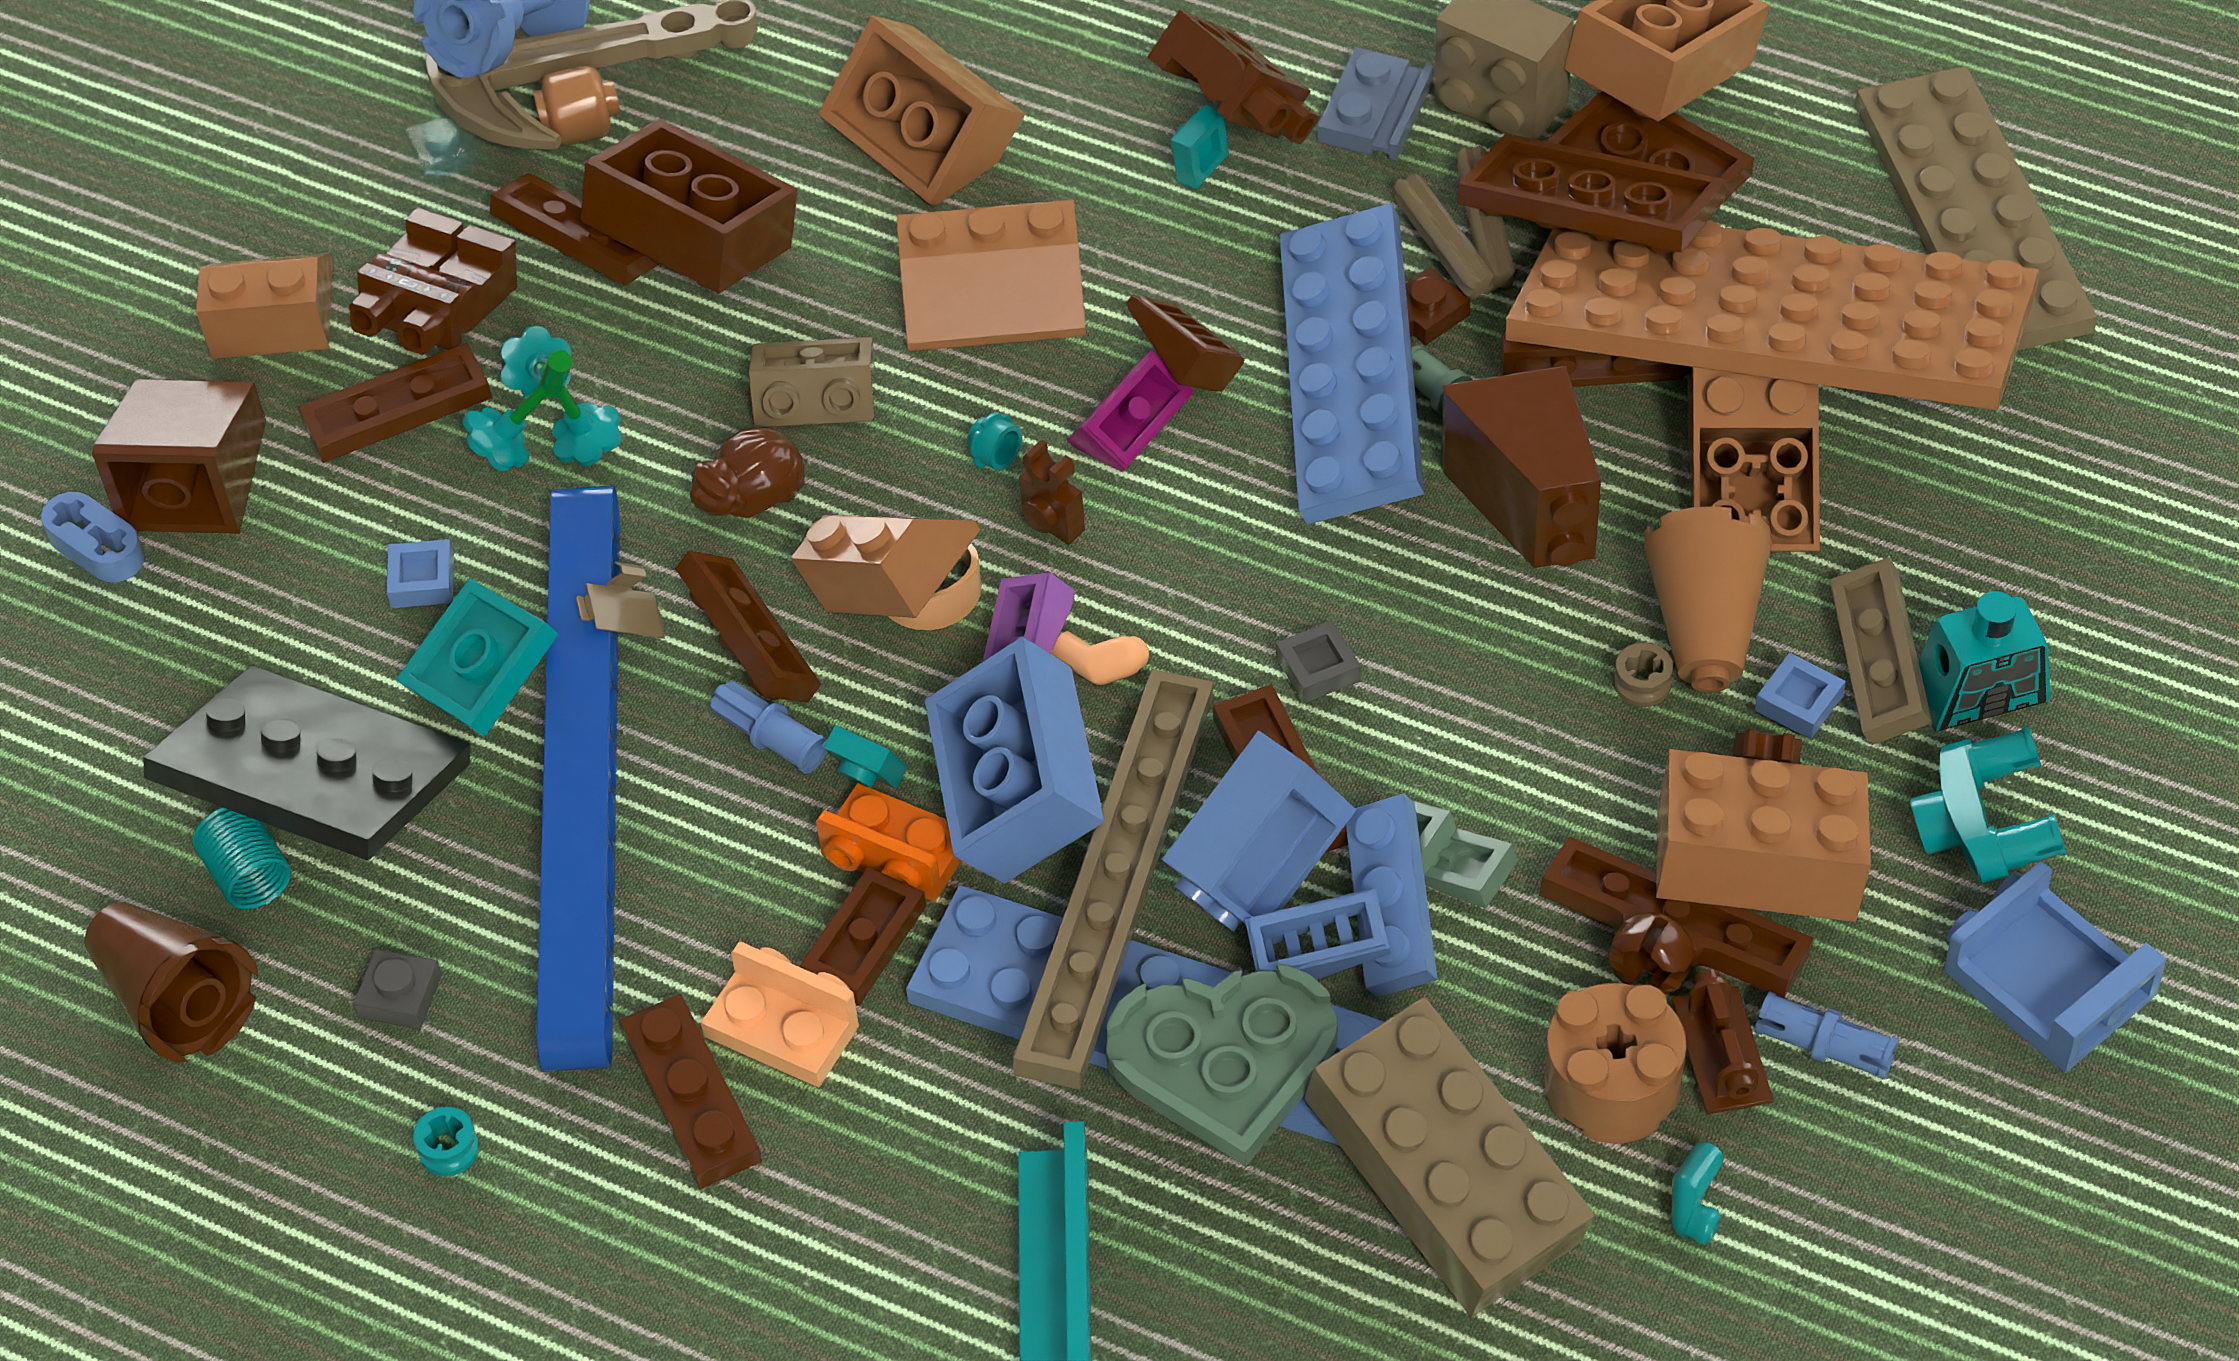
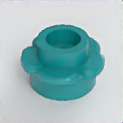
[967,412,1023,470]

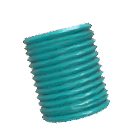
[192,807,291,910]

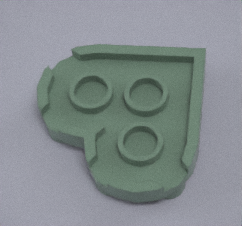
[1106,964,1338,1167]

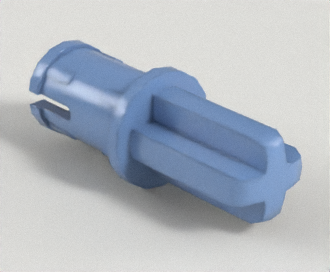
[710,681,827,774]

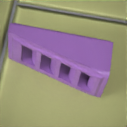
[983,572,1075,661]

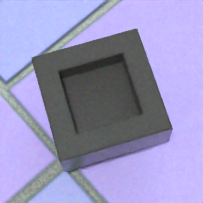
[1276,620,1361,704]
[353,949,442,1030]

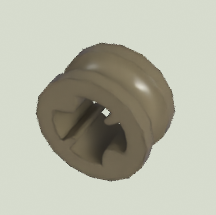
[1614,642,1673,707]

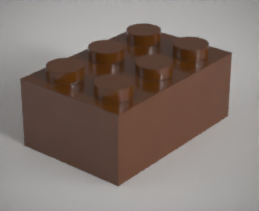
[580,118,798,294]

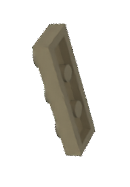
[1830,557,1932,745]

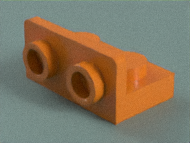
[816,783,962,902]

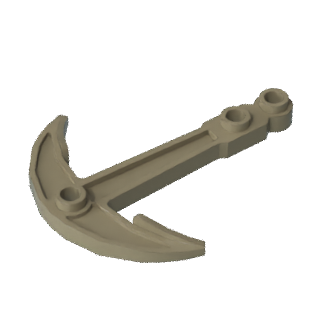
[425,0,758,149]

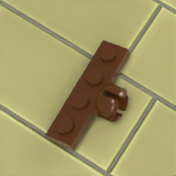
[1539,837,1814,998]

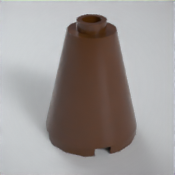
[84,902,258,1063]

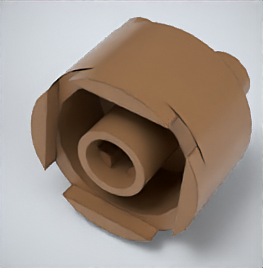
[1544,983,1686,1144]

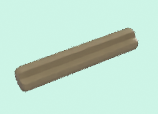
[1456,146,1515,291]
[1394,174,1494,299]

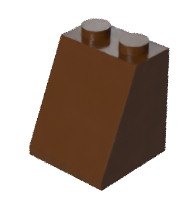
[1441,366,1601,568]
[92,379,266,534]

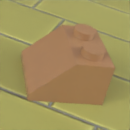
[196,253,333,359]
[790,515,981,618]

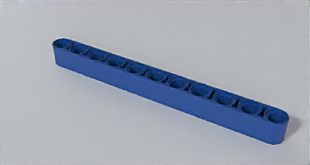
[537,485,620,1072]

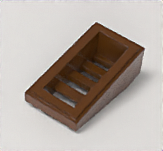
[1126,295,1245,392]

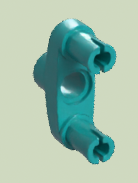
[1910,726,2067,884]

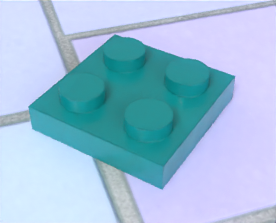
[396,578,559,737]

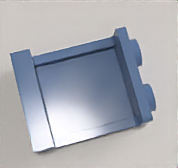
[1944,861,2167,1073]

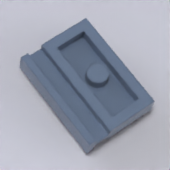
[1317,47,1434,161]

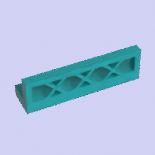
[1018,1121,1092,1361]

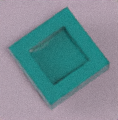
[1171,104,1229,190]
[823,725,908,789]

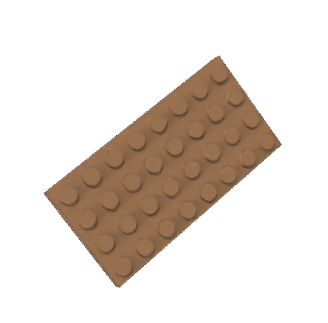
[1505,221,2039,410]

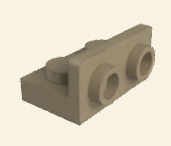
[749,337,875,427]

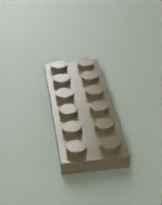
[1855,66,2098,350]

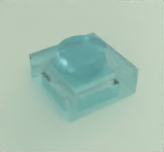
[406,115,482,182]

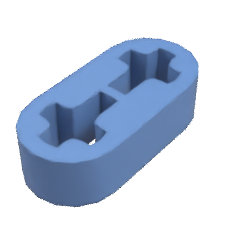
[41,492,145,582]

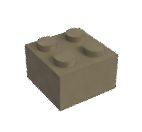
[1434,0,1573,140]

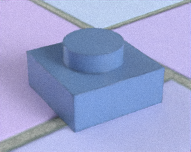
[387,539,454,608]
[1755,652,1846,740]

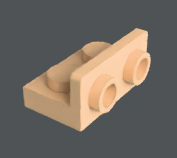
[701,942,859,1088]

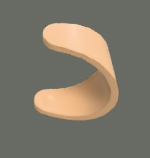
[888,544,982,630]

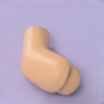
[1051,631,1149,685]

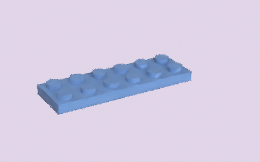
[1280,203,1424,525]

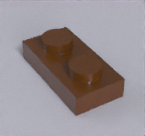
[800,867,927,1006]

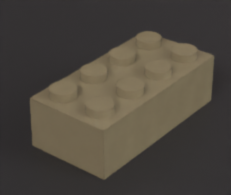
[1304,996,1595,1318]

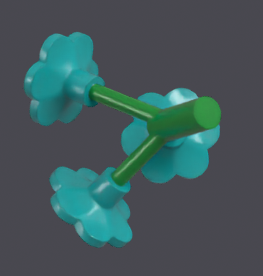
[463,325,622,472]

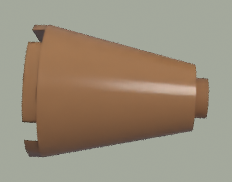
[1644,506,1772,692]

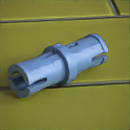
[1755,992,1899,1080]

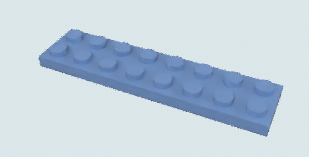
[906,884,1385,1146]

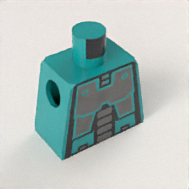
[1918,591,2051,732]

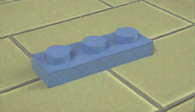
[1346,793,1438,998]

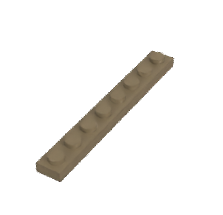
[1013,669,1214,1090]

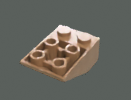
[1688,367,1820,552]

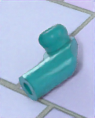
[1671,1142,1724,1244]

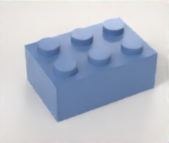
[925,636,1105,884]

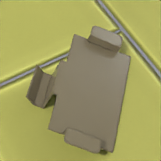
[576,562,665,639]

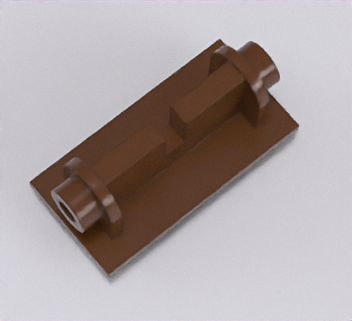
[1671,969,1774,1115]

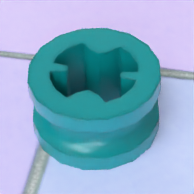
[413,1107,479,1177]

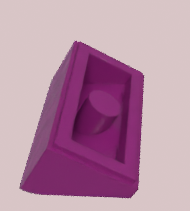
[1067,349,1195,472]

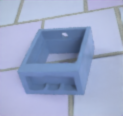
[1162,730,1357,932]

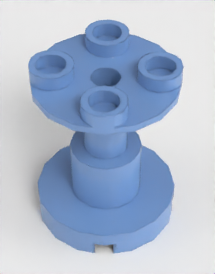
[413,0,590,78]

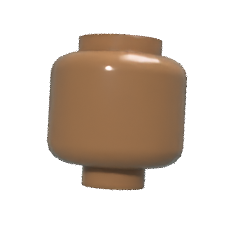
[533,65,621,146]

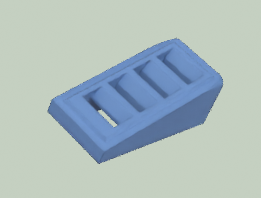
[1245,888,1391,980]

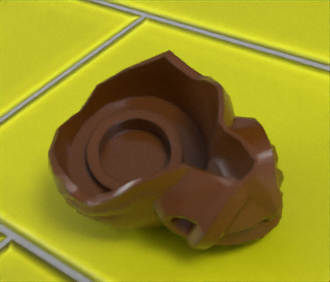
[690,427,805,518]

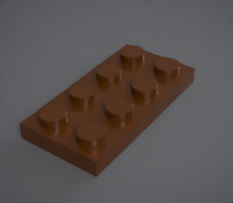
[1458,133,1726,253]

